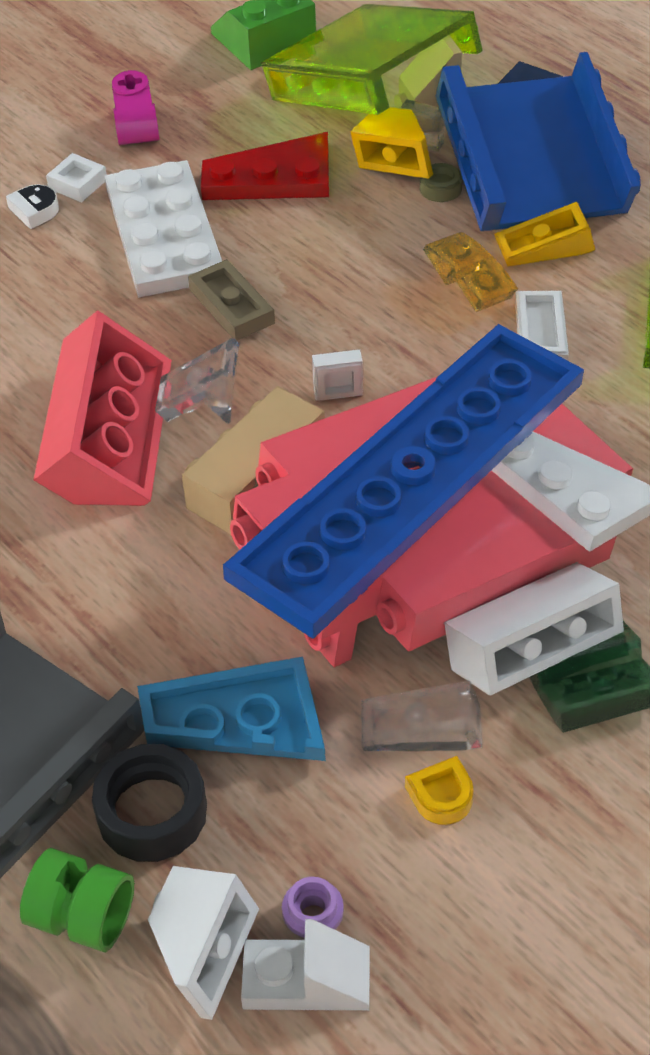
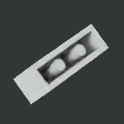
[444,562,624,696]

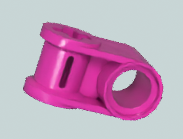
[112,70,160,146]

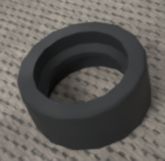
[92,744,207,862]

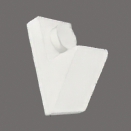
[241,919,370,1011]

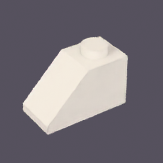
[148,866,259,1020]

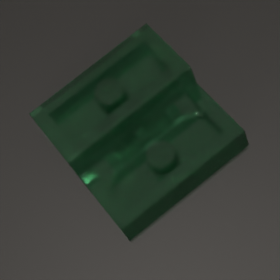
[529,621,650,733]

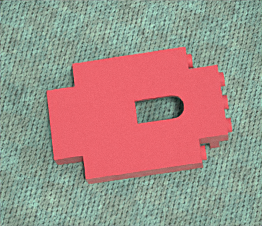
[230,376,633,667]

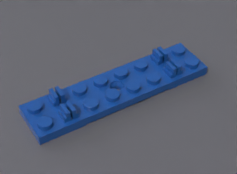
[223,324,584,639]

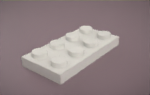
[104,160,222,298]

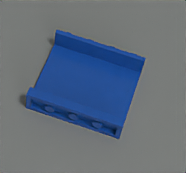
[435,52,641,232]

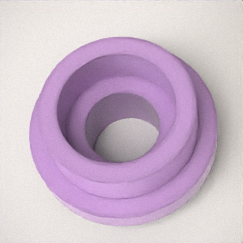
[282,877,344,938]

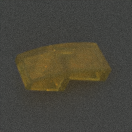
[423,232,518,312]

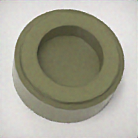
[420,163,463,202]

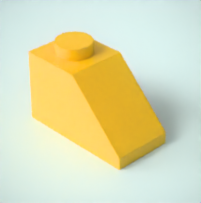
[350,105,433,179]

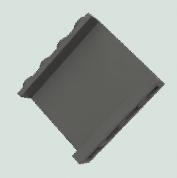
[0,612,144,879]

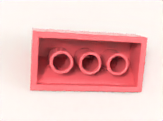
[33,310,172,506]

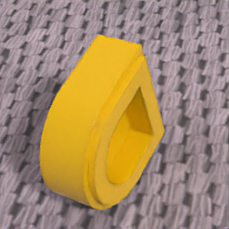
[405,756,473,825]

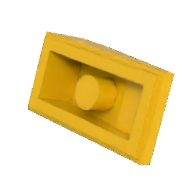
[494,202,596,267]

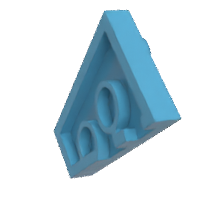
[137,656,326,761]

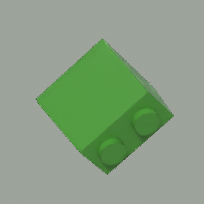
[211,0,317,70]

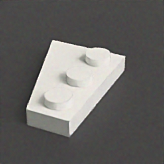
[492,431,650,552]

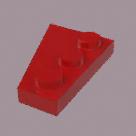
[201,132,329,200]

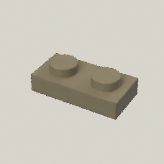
[188,259,275,341]

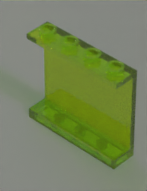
[261,4,483,115]

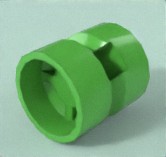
[20,848,135,953]

